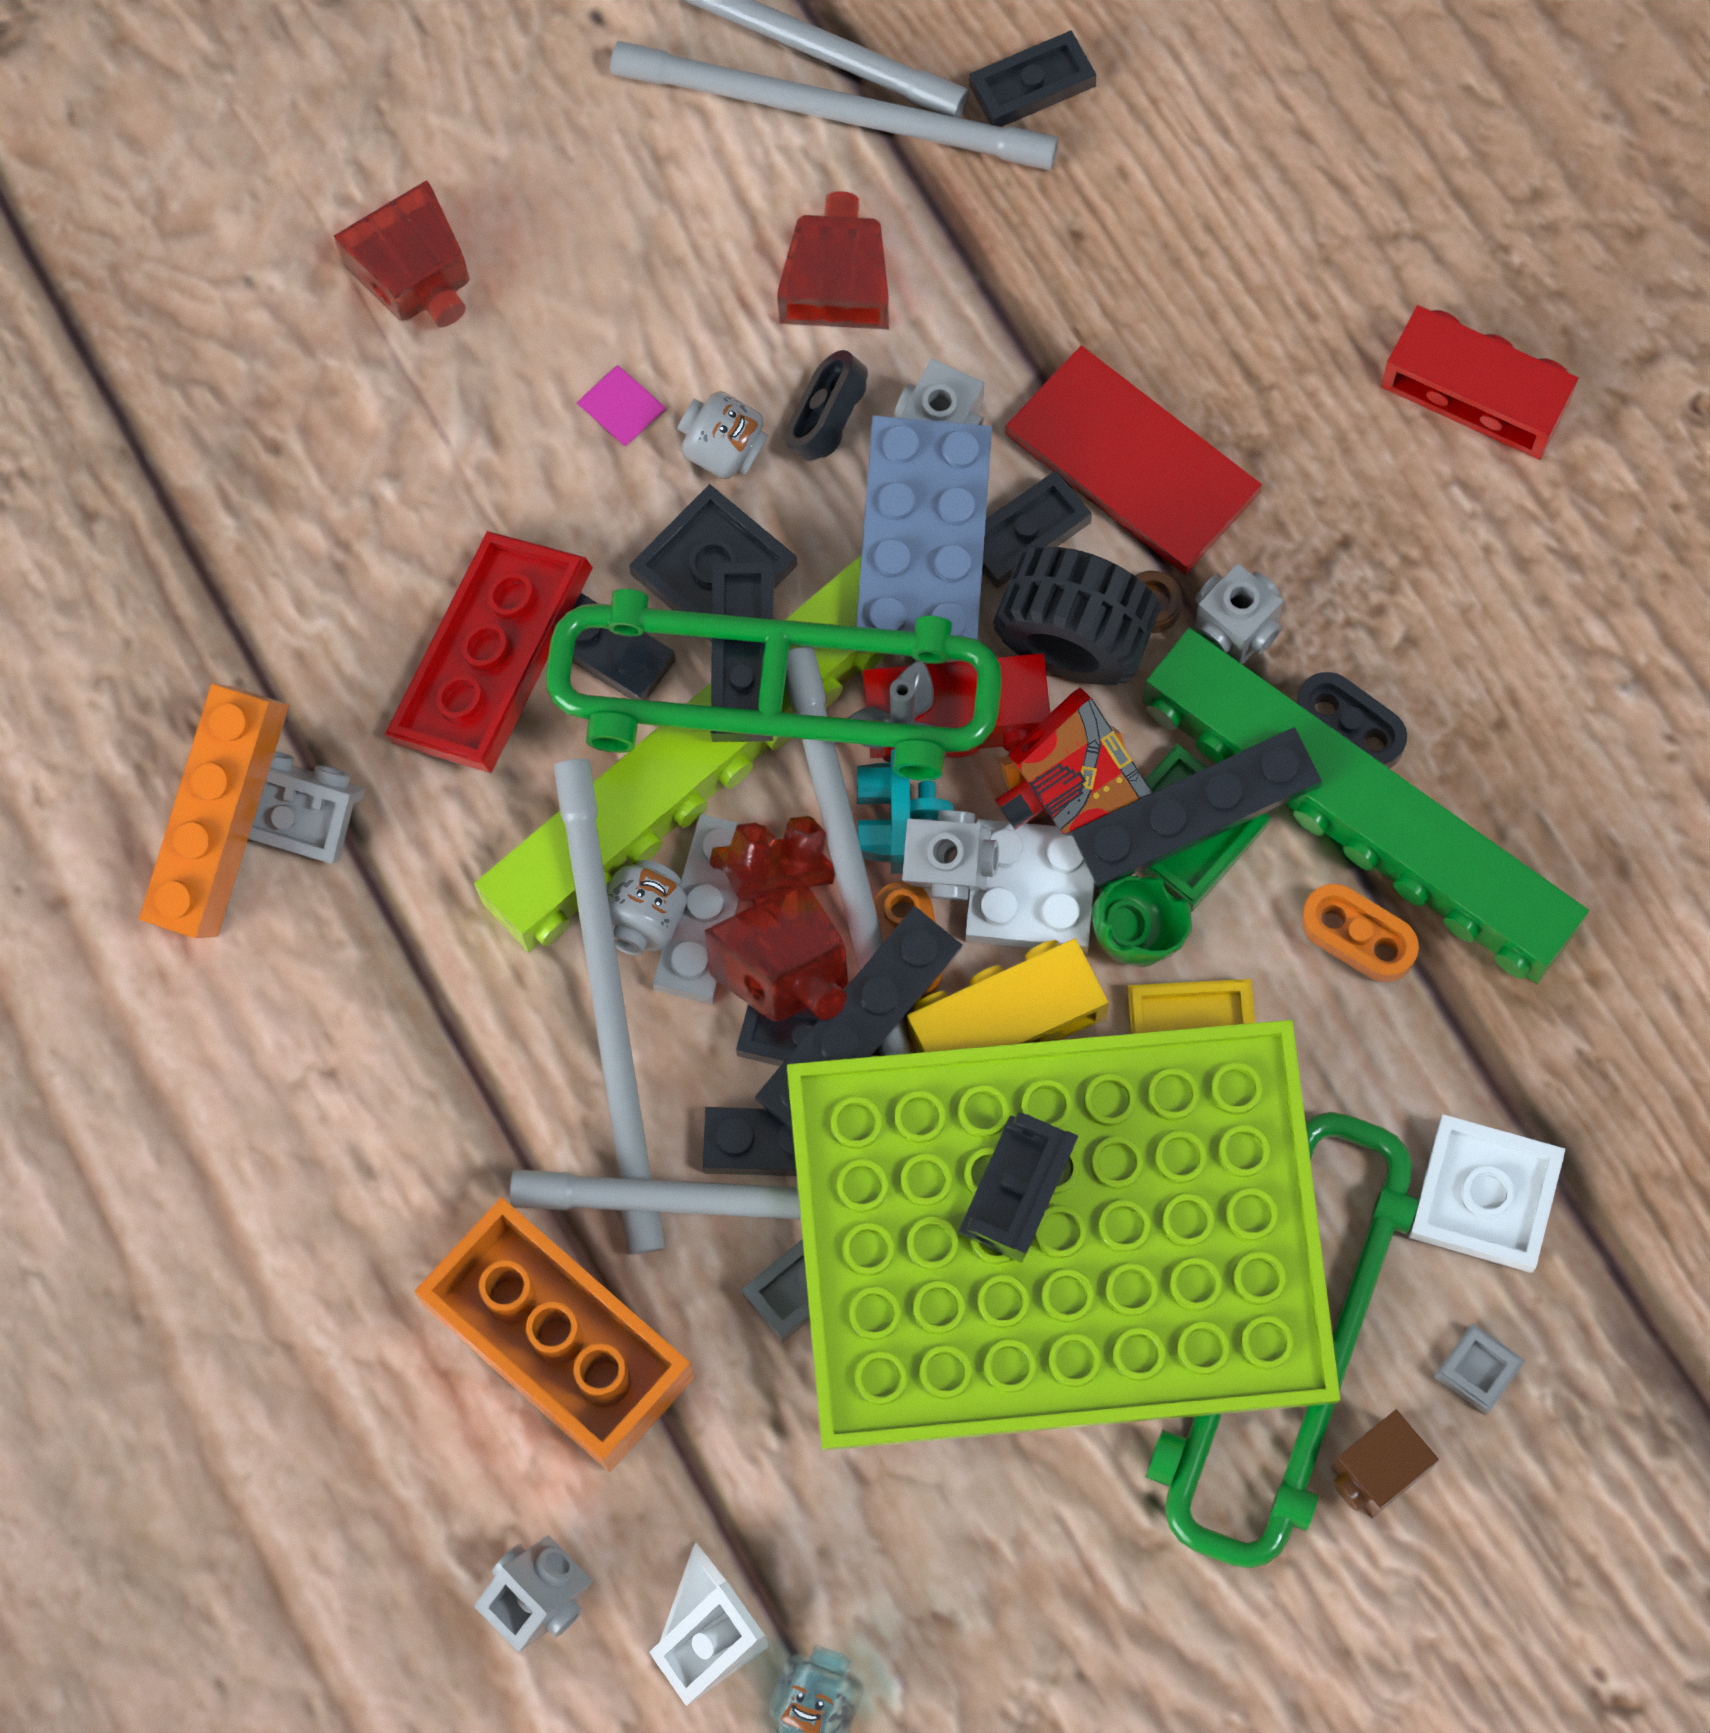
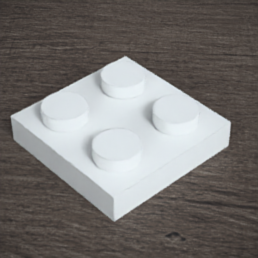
[966,819,1094,953]
[1409,1114,1565,1273]

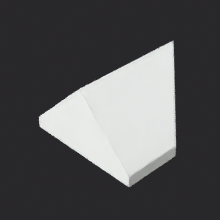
[649,1541,769,1706]

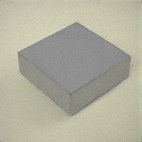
[1433,1323,1525,1415]

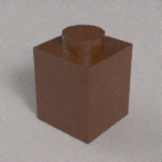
[1331,1409,1439,1518]

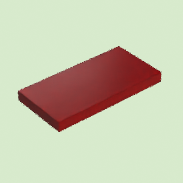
[1005,345,1262,575]
[384,531,593,773]

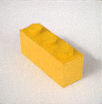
[907,938,1109,1053]

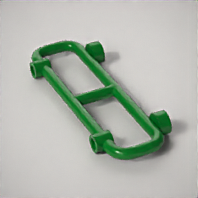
[546,589,1002,781]
[1145,1112,1419,1569]

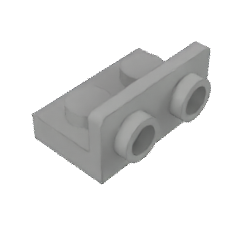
[248,751,366,864]

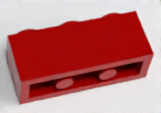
[1381,305,1579,460]
[863,653,1050,763]

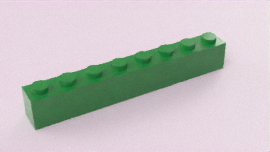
[1142,627,1590,984]

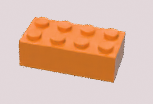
[414,1197,695,1473]

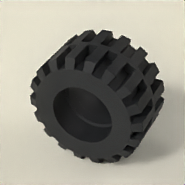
[993,546,1160,685]

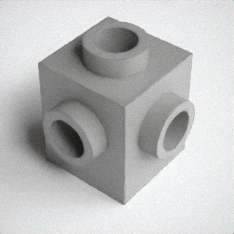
[894,358,985,425]
[1194,563,1284,665]
[902,810,999,901]
[474,1535,593,1653]

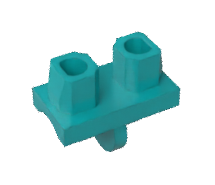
[857,750,954,874]

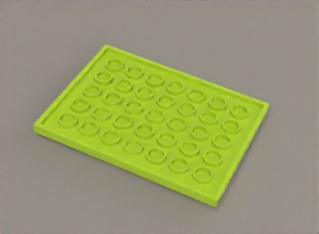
[787,1020,1340,1451]

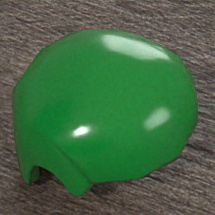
[1091,875,1192,968]

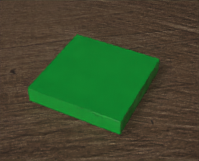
[1142,744,1271,912]

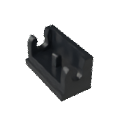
[957,1112,1078,1263]

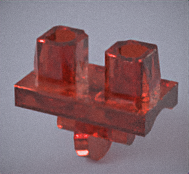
[709,816,835,916]

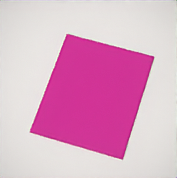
[577,365,667,447]

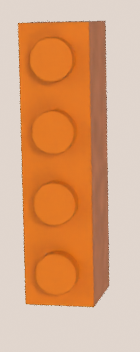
[138,683,289,939]

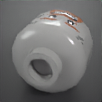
[677,391,769,479]
[607,860,687,956]

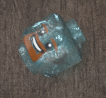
[769,1646,864,1733]

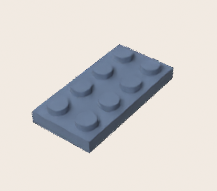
[856,415,992,661]

